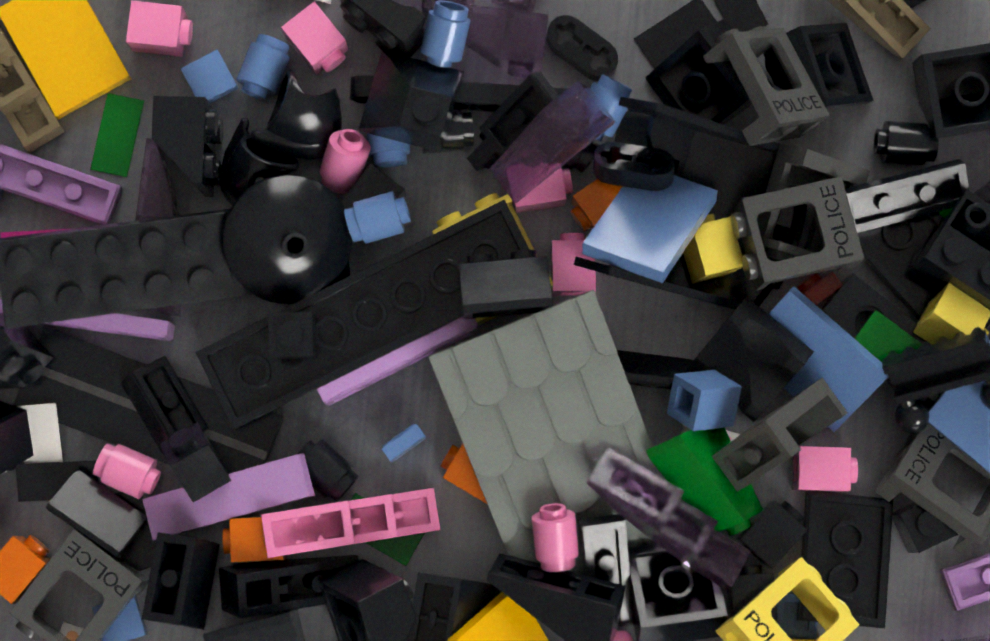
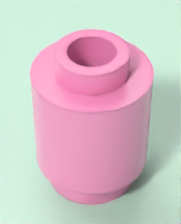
[320,129,371,194]
[93,443,161,499]
[531,503,579,572]

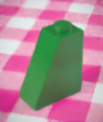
[646,427,764,536]

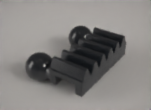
[882,327,990,433]

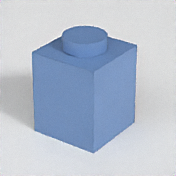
[667,370,742,431]

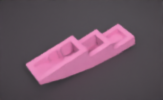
[261,488,440,558]

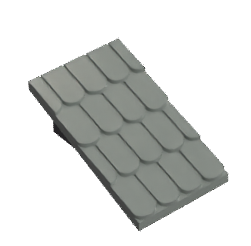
[428,290,687,575]

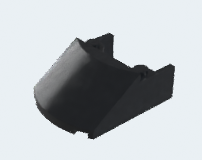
[573,97,807,310]

